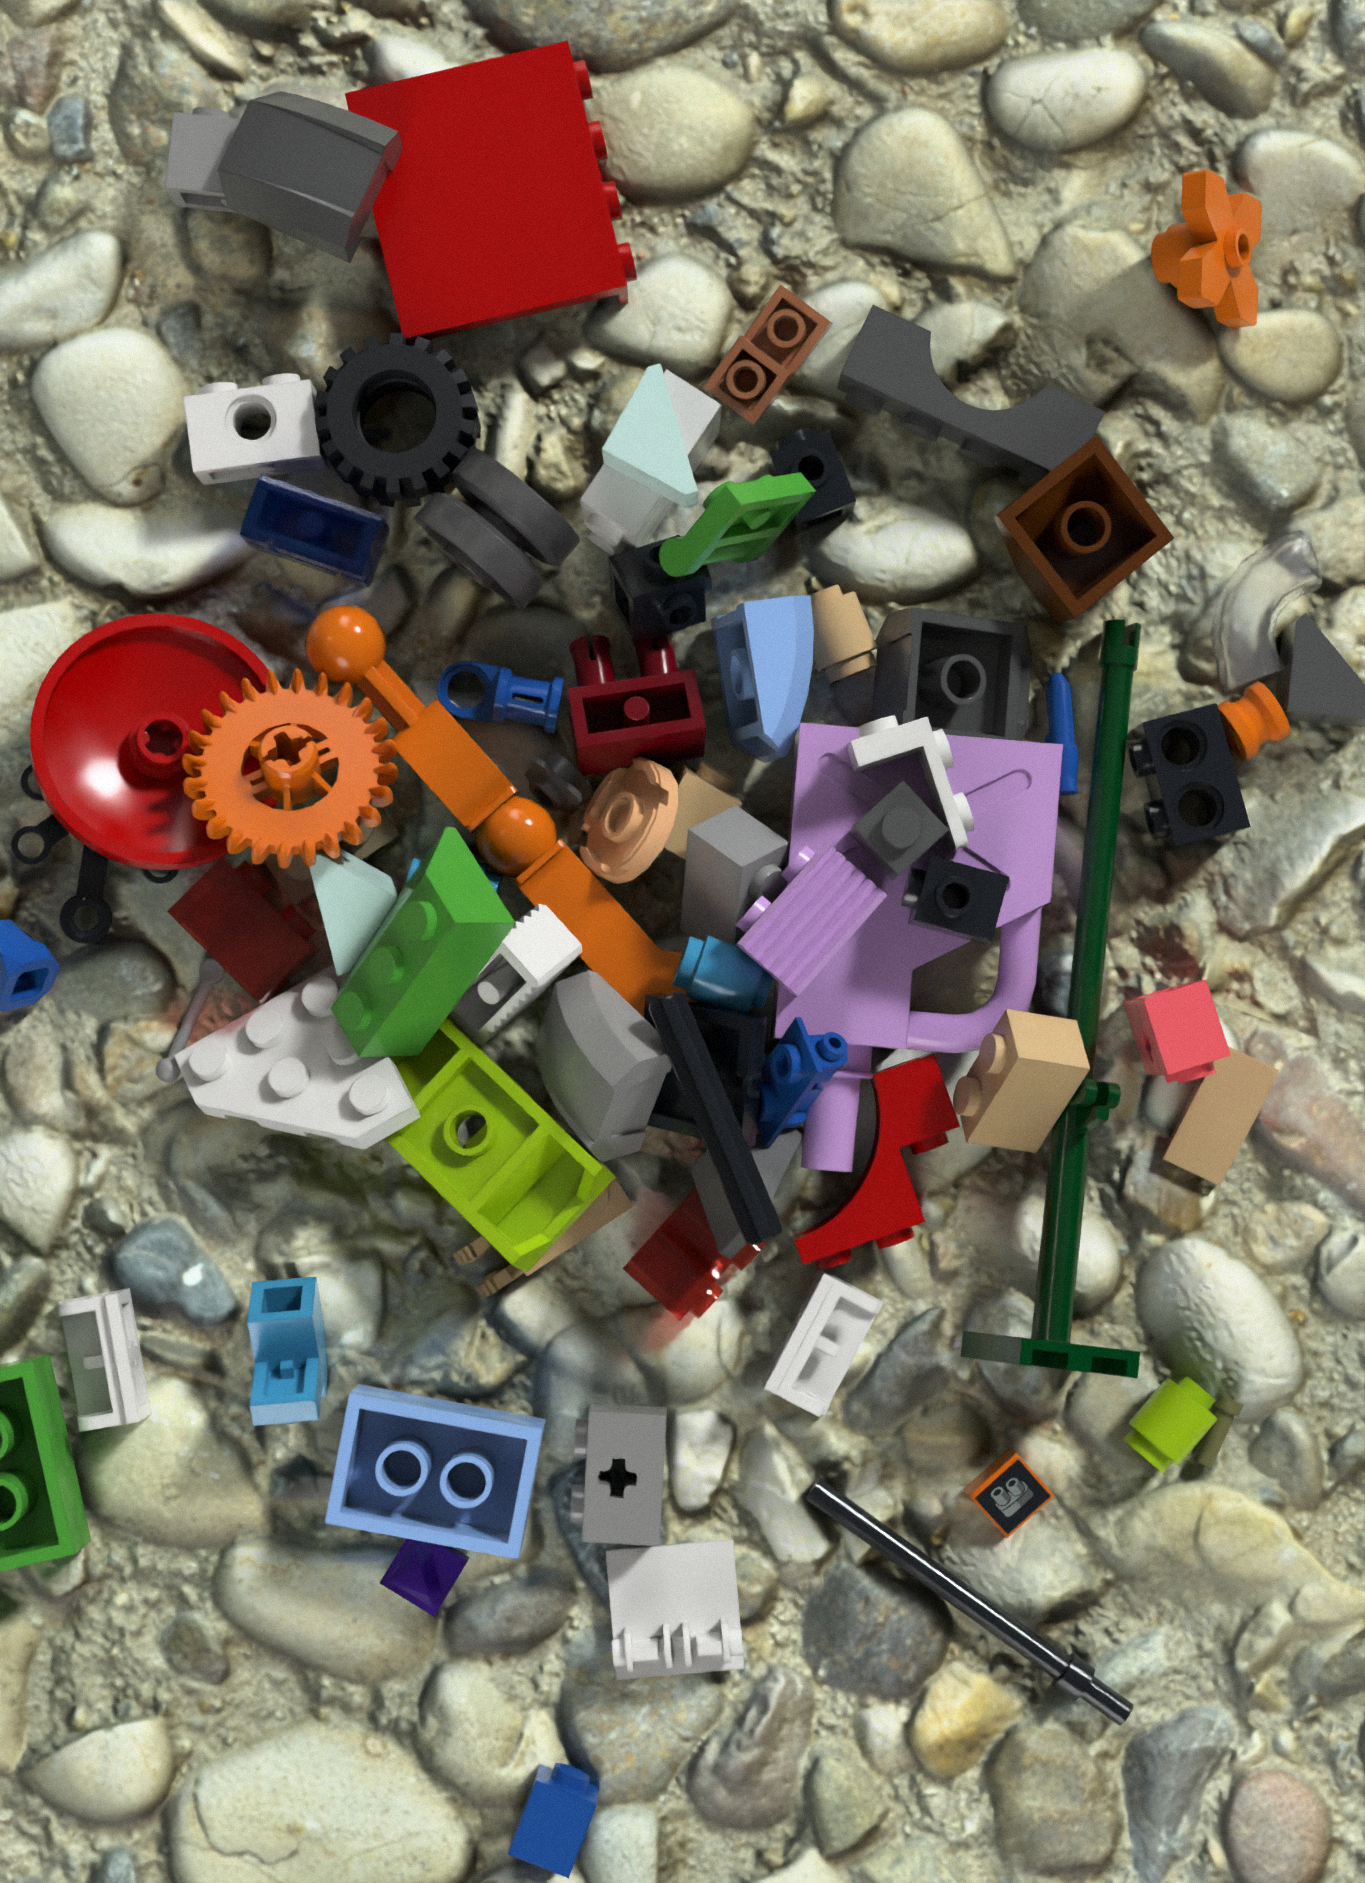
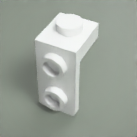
[847,715,975,853]

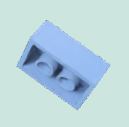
[325,1384,546,1559]

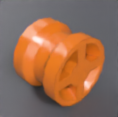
[1217,681,1291,761]

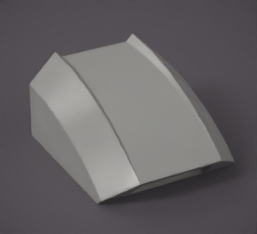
[534,970,672,1163]

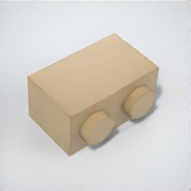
[953,1009,1090,1153]

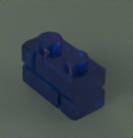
[240,474,390,588]

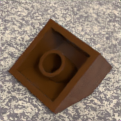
[994,435,1174,623]

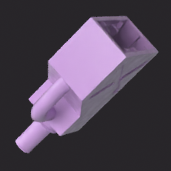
[770,723,1063,1172]

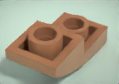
[703,284,833,425]

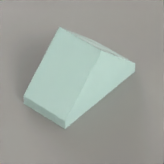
[602,363,698,508]
[309,848,398,975]

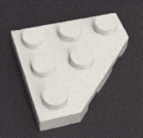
[174,964,421,1150]

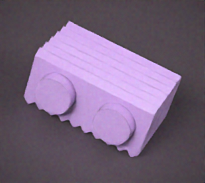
[736,842,887,997]

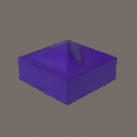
[380,1539,469,1616]

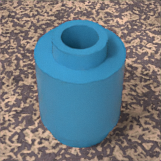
[672,935,773,1012]

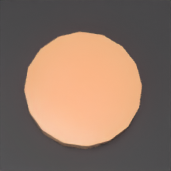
[580,757,679,884]

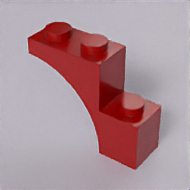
[792,1053,960,1271]

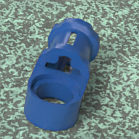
[437,661,564,734]

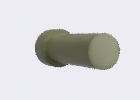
[1194,1394,1244,1468]

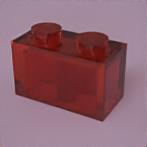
[167,857,321,1003]

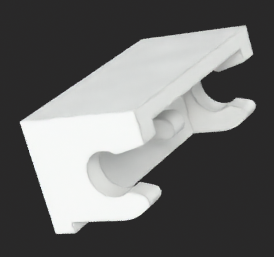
[762,1270,884,1417]
[57,1288,152,1432]

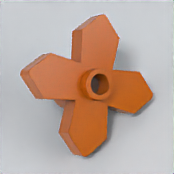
[1151,169,1262,328]

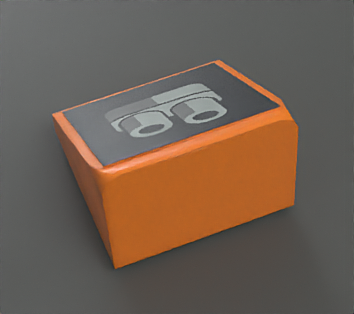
[964,1447,1055,1538]

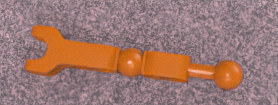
[305,605,749,1017]

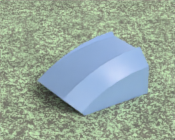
[710,596,814,763]

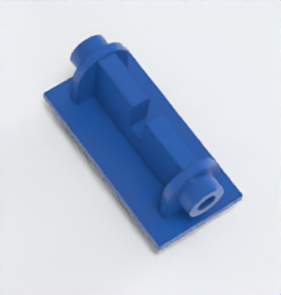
[757,1017,848,1147]

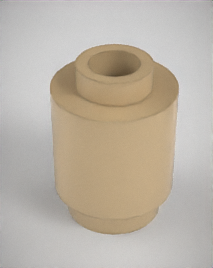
[809,585,877,684]

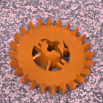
[182,668,398,869]

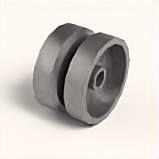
[414,448,580,610]

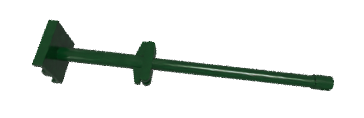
[961,619,1141,1378]

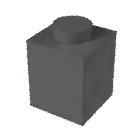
[848,780,948,881]

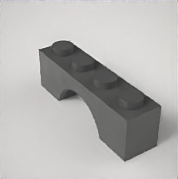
[837,305,1105,488]

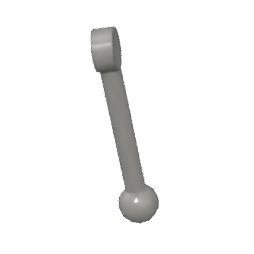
[156,958,226,1083]

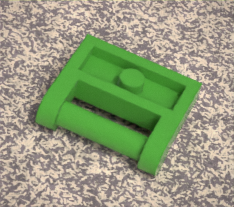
[659,472,816,577]

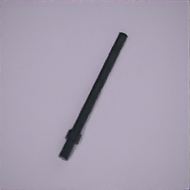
[805,1477,1134,1726]

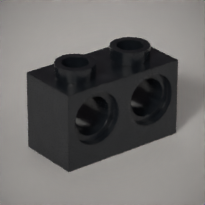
[1127,703,1251,851]

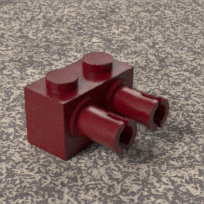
[567,632,706,776]

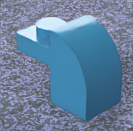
[247,1277,327,1426]

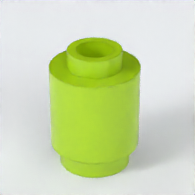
[1123,1376,1218,1474]

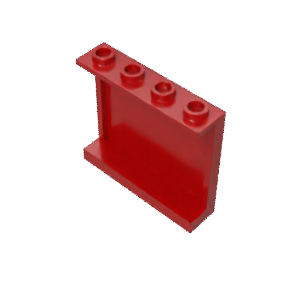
[344,40,637,349]

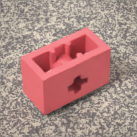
[1123,980,1231,1084]

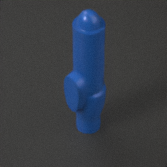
[1045,672,1079,796]

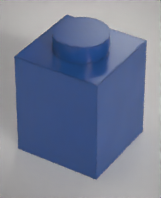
[508,1763,599,1878]

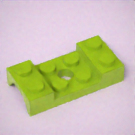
[384,1016,616,1273]

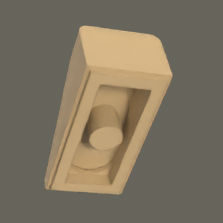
[1161,1046,1279,1186]

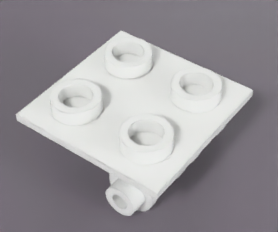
[606,1539,744,1680]

